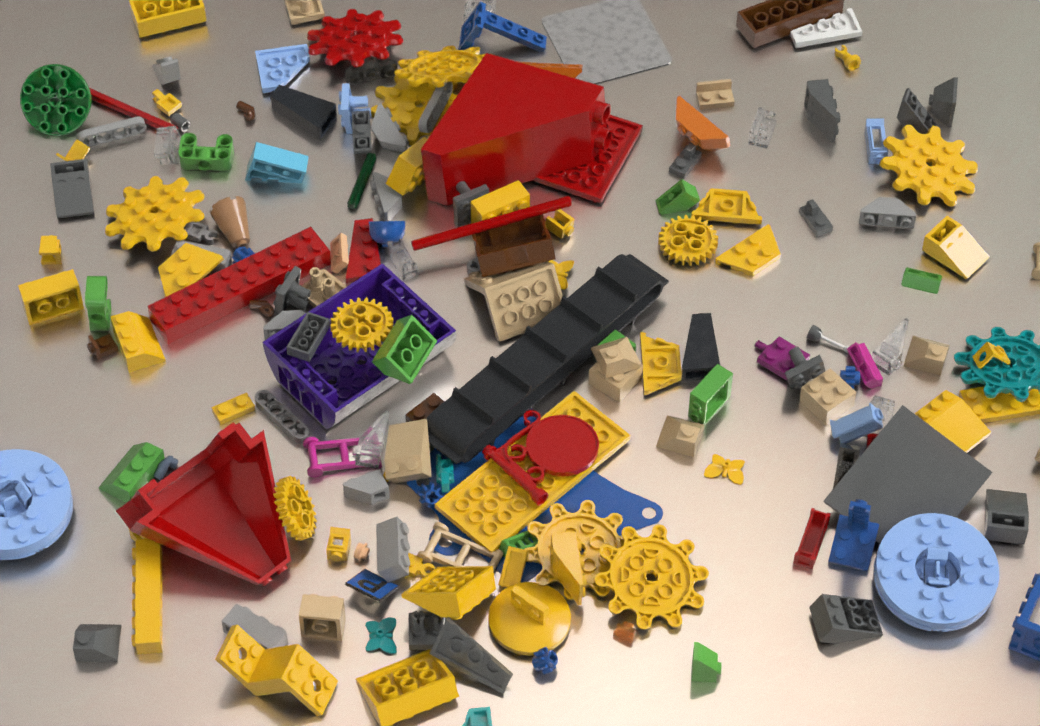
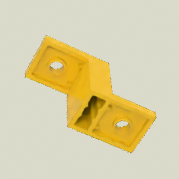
[215,625,338,716]

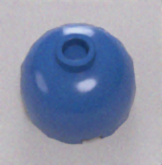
[369,221,405,247]

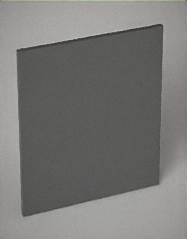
[823,405,992,545]

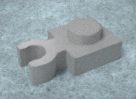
[185,222,218,245]

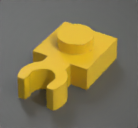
[407,553,435,578]

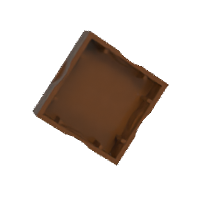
[472,214,556,277]

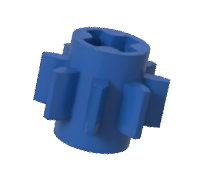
[232,246,255,264]
[840,366,860,390]
[417,481,443,508]
[532,647,558,675]

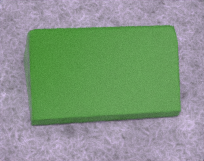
[901,267,942,294]

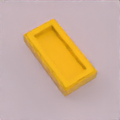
[498,546,529,587]

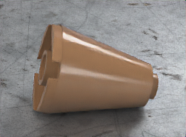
[210,196,250,248]

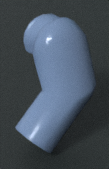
[153,456,178,480]

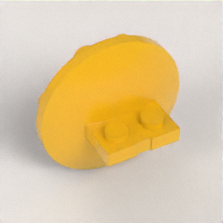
[488,582,571,655]

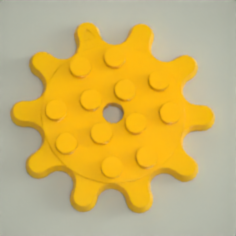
[394,45,493,88]
[370,76,458,146]
[879,125,978,207]
[105,176,205,251]
[524,500,624,600]
[594,524,709,630]

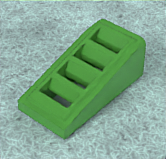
[499,530,538,558]

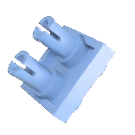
[338,83,371,134]

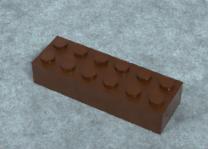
[736,0,844,48]

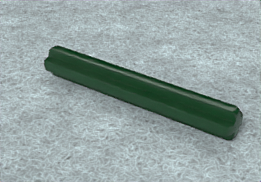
[347,153,377,209]

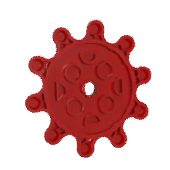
[307,9,404,67]

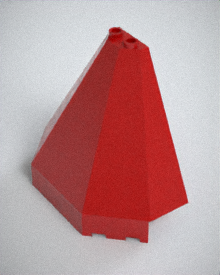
[116,422,291,587]

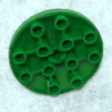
[20,64,92,136]

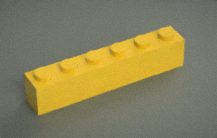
[131,539,163,655]

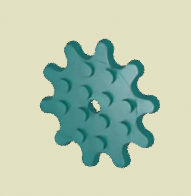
[954,327,1040,402]

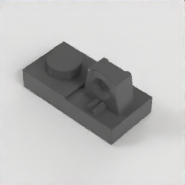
[669,143,702,179]
[799,199,833,237]

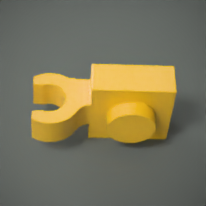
[152,89,182,116]

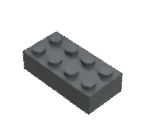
[287,312,330,362]

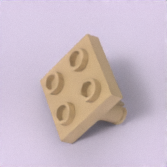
[284,0,325,25]
[301,267,347,308]

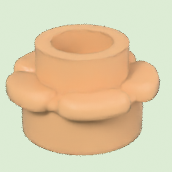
[353,543,370,562]

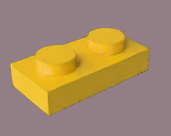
[211,392,255,426]

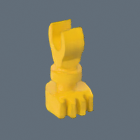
[835,45,861,71]

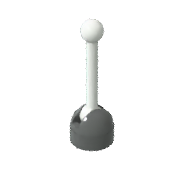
[806,325,849,353]

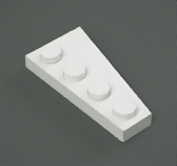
[790,8,862,48]

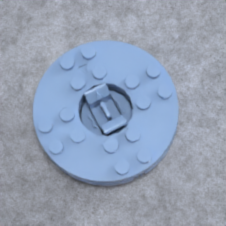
[0,449,73,560]
[874,513,999,632]

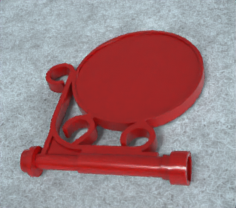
[482,410,599,506]

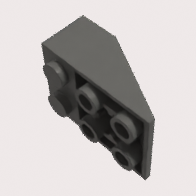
[804,79,840,143]
[50,159,94,218]
[984,489,1029,544]
[809,594,883,644]

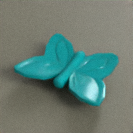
[365,617,397,654]

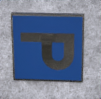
[345,569,399,602]

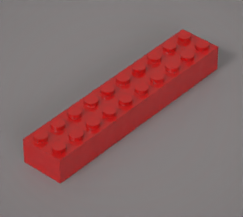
[147,227,331,345]

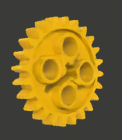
[658,215,718,266]
[330,297,394,352]
[274,476,317,541]

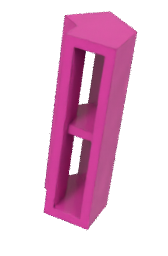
[847,342,883,389]

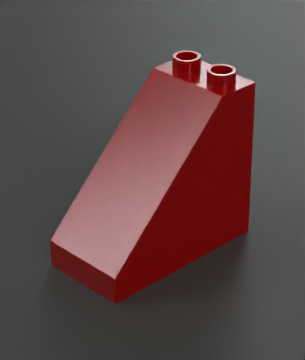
[421,53,613,206]

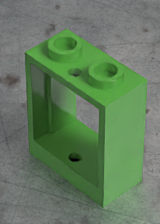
[688,364,733,425]

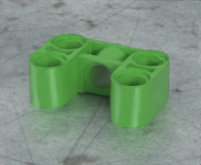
[178,133,234,171]
[85,276,111,331]

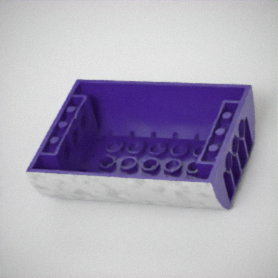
[262,263,456,429]

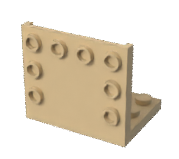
[464,261,563,342]

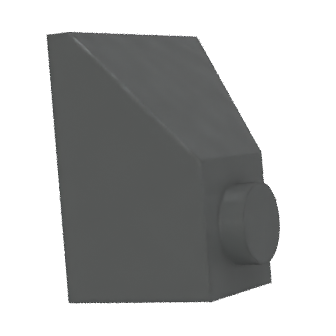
[928,77,958,128]
[73,624,122,662]

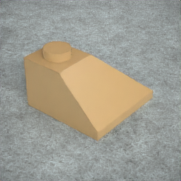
[903,335,950,376]
[591,337,642,378]
[656,415,704,457]

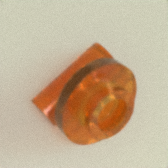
[613,620,637,644]

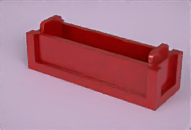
[793,508,831,570]

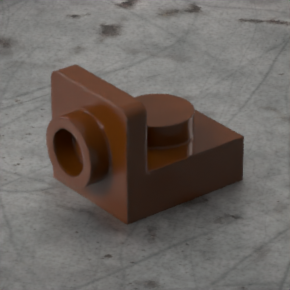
[87,333,119,360]

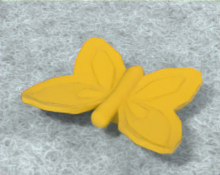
[548,260,574,290]
[704,454,745,485]

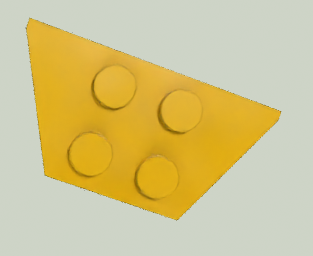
[691,188,762,225]
[715,224,781,277]
[158,243,224,297]
[640,332,682,395]

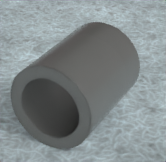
[170,113,190,132]

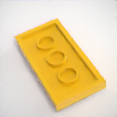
[959,386,1040,423]

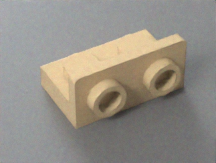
[696,79,735,110]

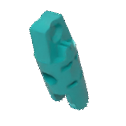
[436,454,454,493]

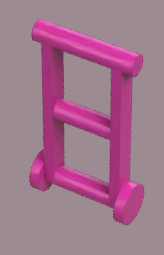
[303,433,382,478]

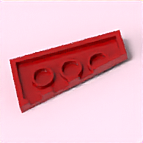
[345,218,381,283]

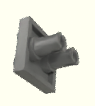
[453,181,489,227]
[273,266,311,315]
[785,346,825,389]
[409,610,448,650]

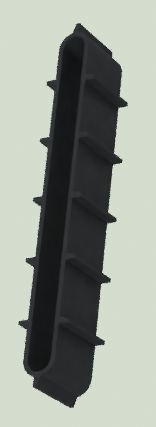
[427,254,669,464]

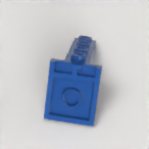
[458,1,547,52]
[828,499,879,572]
[1008,573,1040,661]

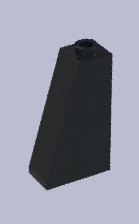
[270,85,337,140]
[681,313,720,381]

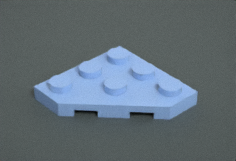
[255,44,310,93]

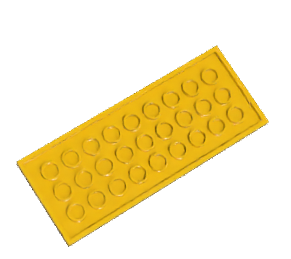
[435,391,630,553]

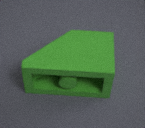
[655,179,700,215]
[691,642,722,683]

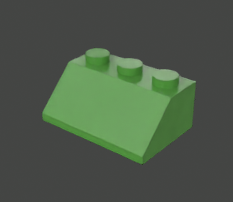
[372,315,437,384]
[99,442,165,503]

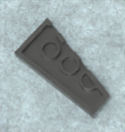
[430,617,513,694]

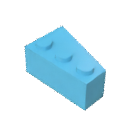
[245,142,309,184]

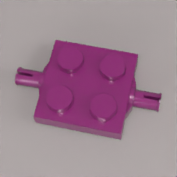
[754,336,810,380]

